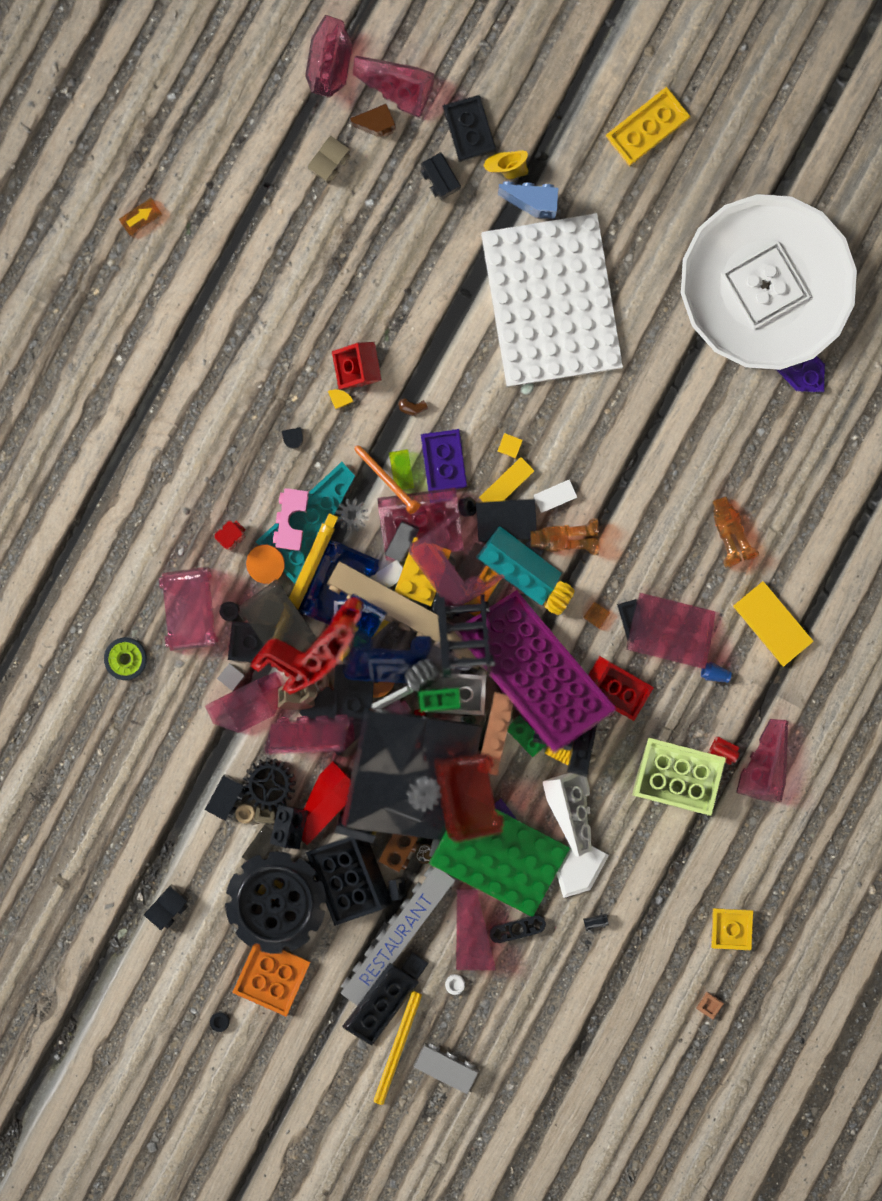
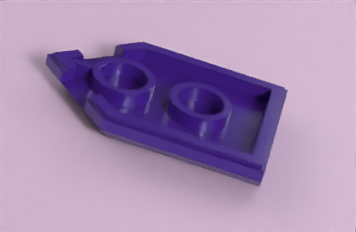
[775,356,825,392]

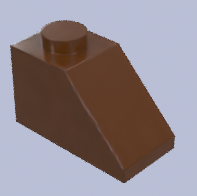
[350,104,396,137]

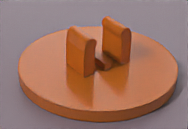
[246,544,285,584]

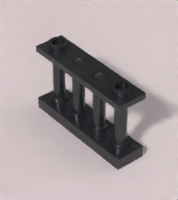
[437,594,495,678]

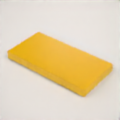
[605,86,691,167]
[732,581,814,667]

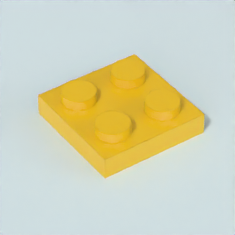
[711,908,753,950]

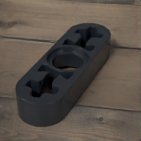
[490,915,546,943]

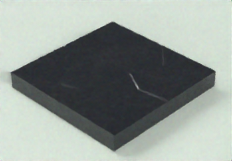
[342,707,483,840]

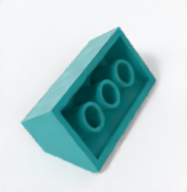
[476,526,562,606]

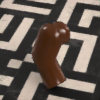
[398,399,428,416]

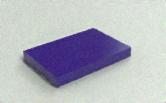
[421,429,467,493]

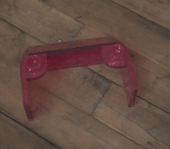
[409,512,504,606]

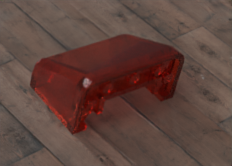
[435,753,504,842]

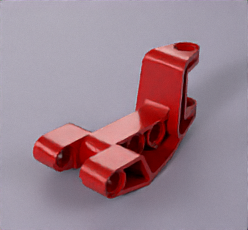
[250,597,363,695]

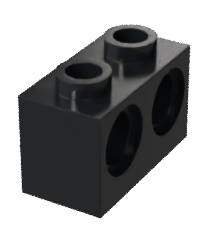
[270,805,308,850]

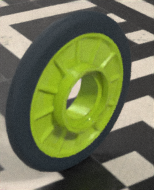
[104,637,147,681]

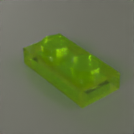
[389,449,414,490]

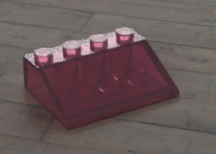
[377,487,464,561]
[626,593,716,669]
[264,715,355,754]

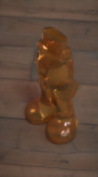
[712,496,760,568]
[531,518,599,556]

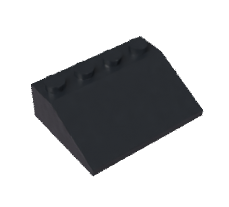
[306,836,393,926]

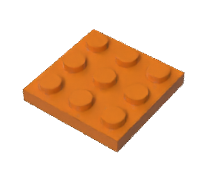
[232,943,311,1017]

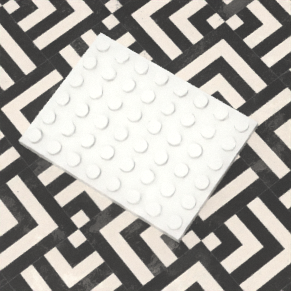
[481,213,623,387]

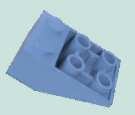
[498,181,558,219]

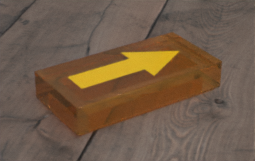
[119,198,162,236]

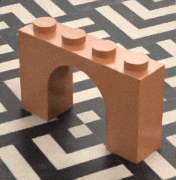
[477,692,513,775]

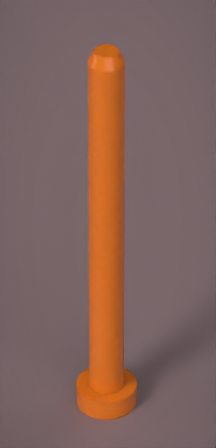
[354,445,420,514]

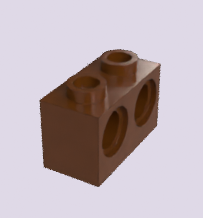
[378,834,420,872]

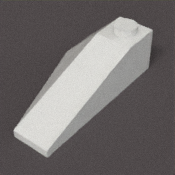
[543,773,591,857]

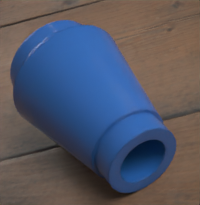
[701,662,732,683]

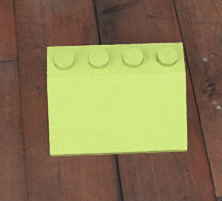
[632,738,726,816]

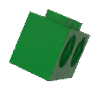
[419,688,461,712]
[507,715,546,757]

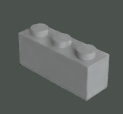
[414,1042,478,1094]

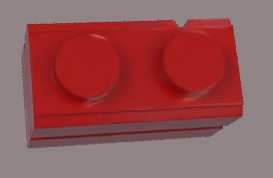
[214,520,246,551]

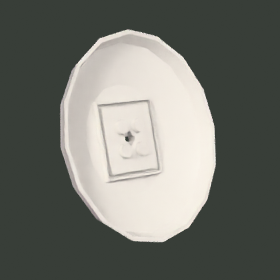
[681,194,857,370]

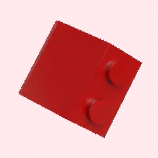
[332,342,382,390]

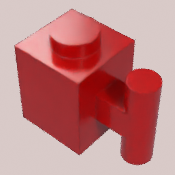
[708,736,740,765]

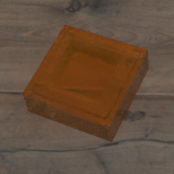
[583,602,610,629]

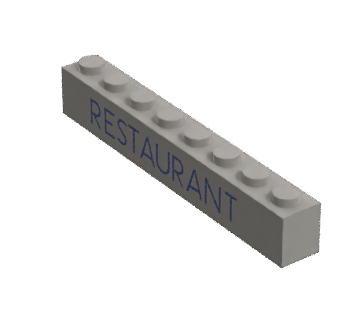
[340,866,455,1005]

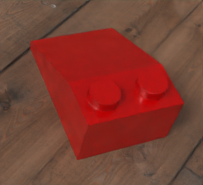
[588,656,654,721]

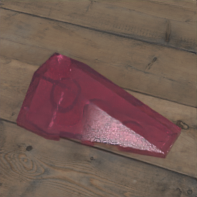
[353,56,435,117]
[736,719,788,803]

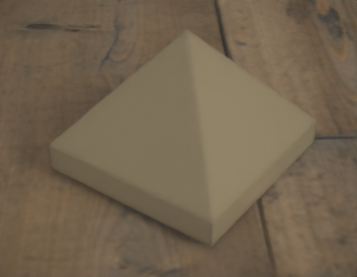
[254,806,277,824]

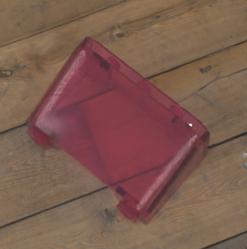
[159,567,218,651]

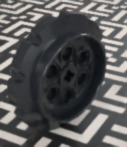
[225,851,327,954]

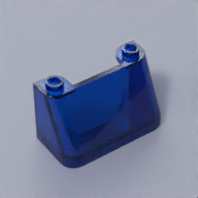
[298,540,380,625]
[343,631,431,683]

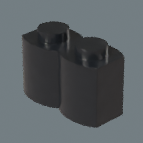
[144,884,189,931]

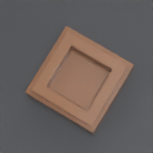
[696,992,724,1020]

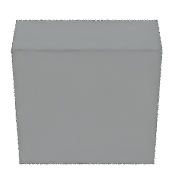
[217,663,245,691]

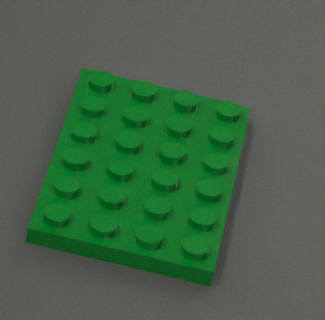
[429,793,570,917]

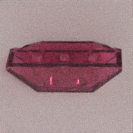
[305,15,352,98]
[205,672,282,733]

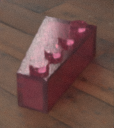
[456,888,496,970]

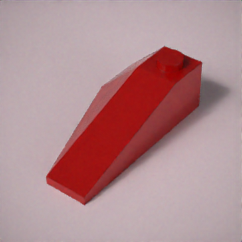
[302,761,351,845]

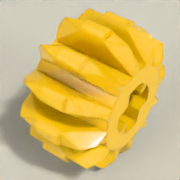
[544,581,575,615]

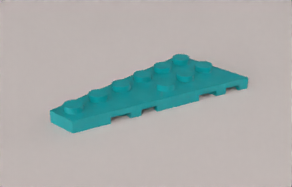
[256,462,355,584]

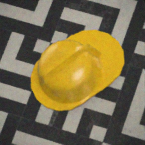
[484,150,528,180]

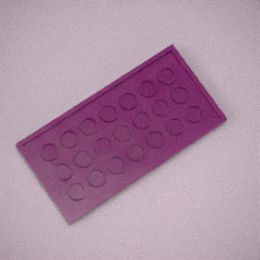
[455,590,616,753]

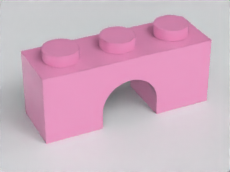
[273,488,309,551]

